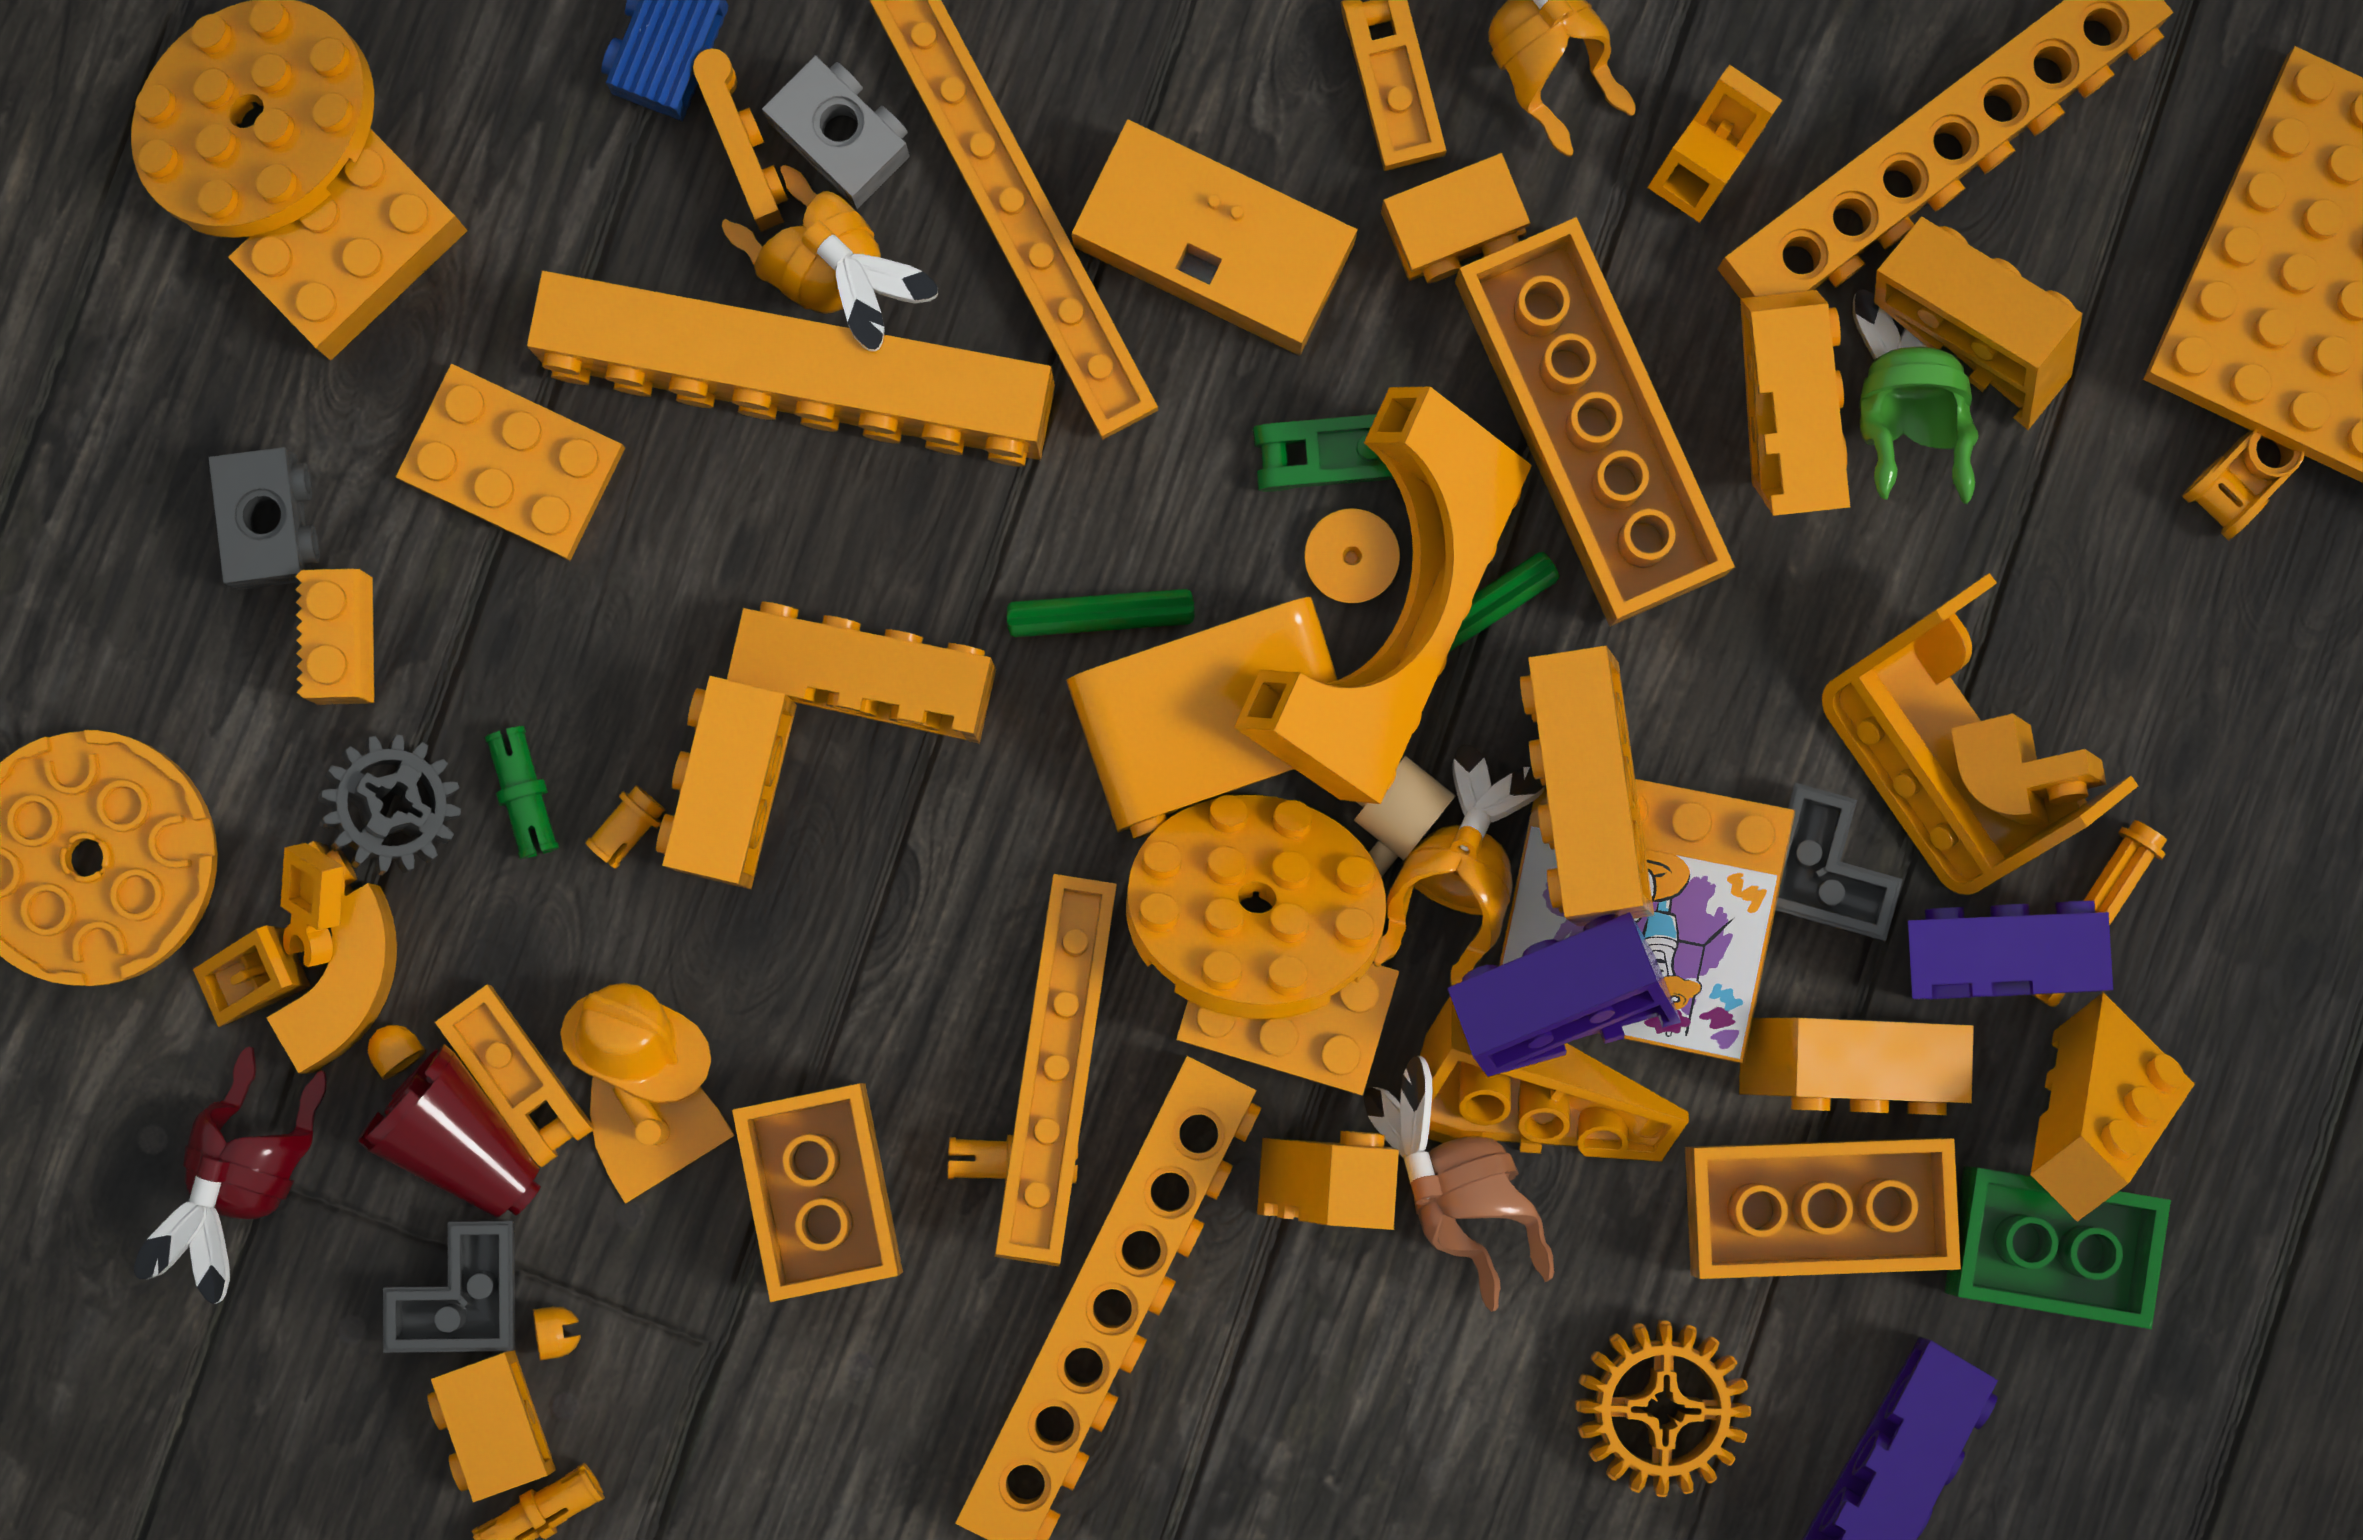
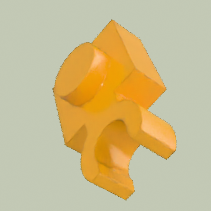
[280,843,345,967]

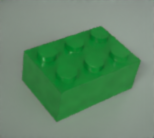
[1944,1166,2171,1329]

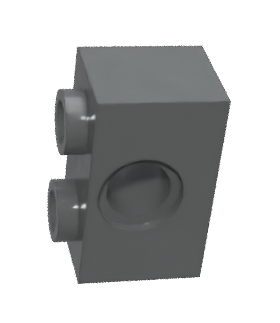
[209,447,320,590]

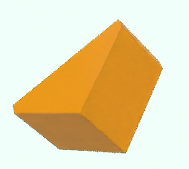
[193,925,311,1027]

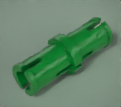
[484,726,559,860]

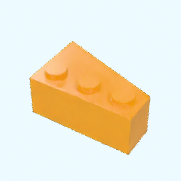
[1740,290,1850,516]

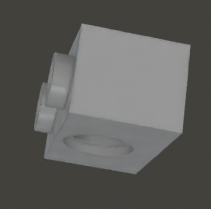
[762,55,910,209]

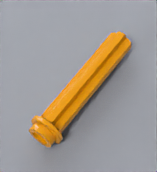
[2032,820,2167,1007]

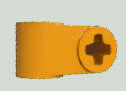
[2182,429,2305,540]

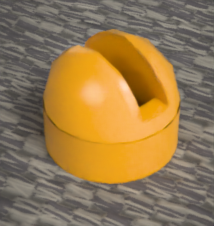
[368,1025,426,1080]
[533,1306,581,1361]

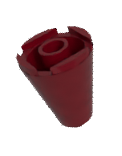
[357,1044,541,1218]

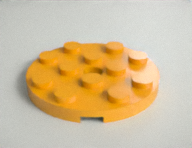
[131,0,374,238]
[0,730,218,986]
[1126,795,1386,1019]

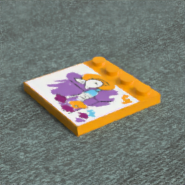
[1499,779,1795,1064]

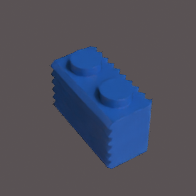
[601,0,729,121]

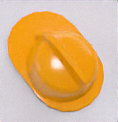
[560,983,711,1103]

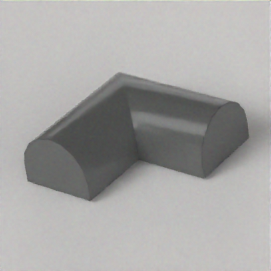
[1775,783,1903,941]
[383,1219,515,1353]

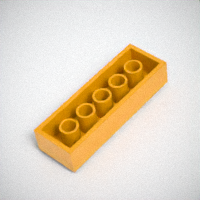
[1455,217,1735,627]

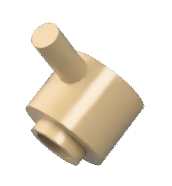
[1354,756,1455,878]

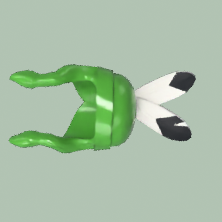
[1852,289,1979,504]

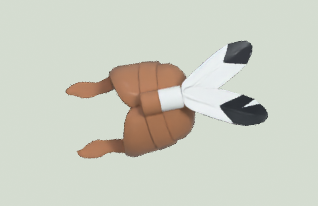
[1363,1056,1554,1312]

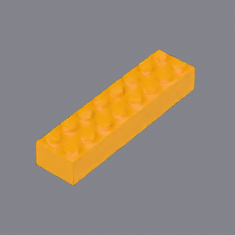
[527,271,1055,467]

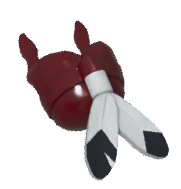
[134,1046,327,1304]

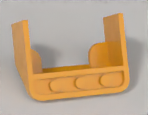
[1822,573,2138,895]

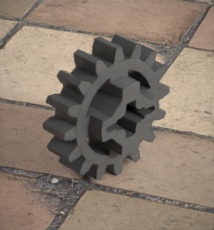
[317,734,461,876]

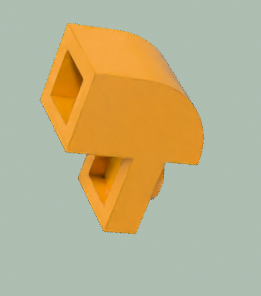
[1647,64,1782,223]
[1951,714,2107,825]

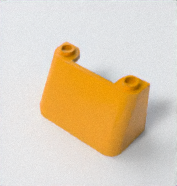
[1066,597,1338,839]

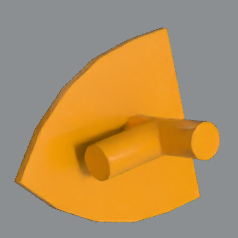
[590,1077,735,1204]

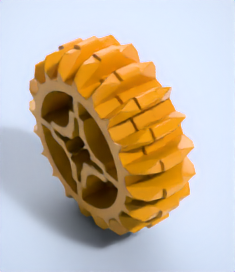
[1575,1320,1751,1497]

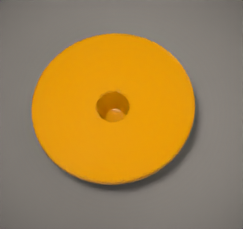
[1304,508,1400,603]

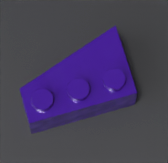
[1908,901,2113,1000]
[1448,912,1681,1077]

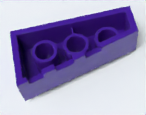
[1802,1336,1998,1540]

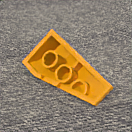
[1420,996,1689,1161]

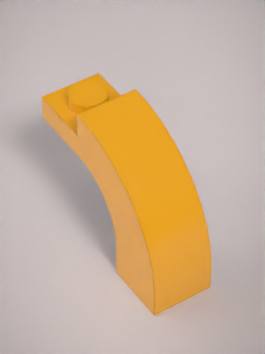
[266,841,397,1073]

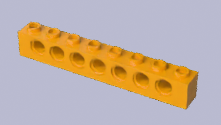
[1717,0,2174,298]
[955,1056,1262,1540]

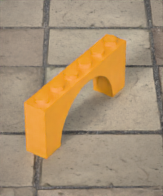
[1234,387,1532,804]

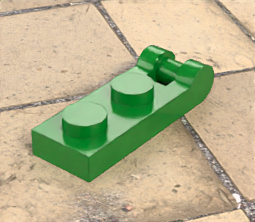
[1253,414,1394,492]

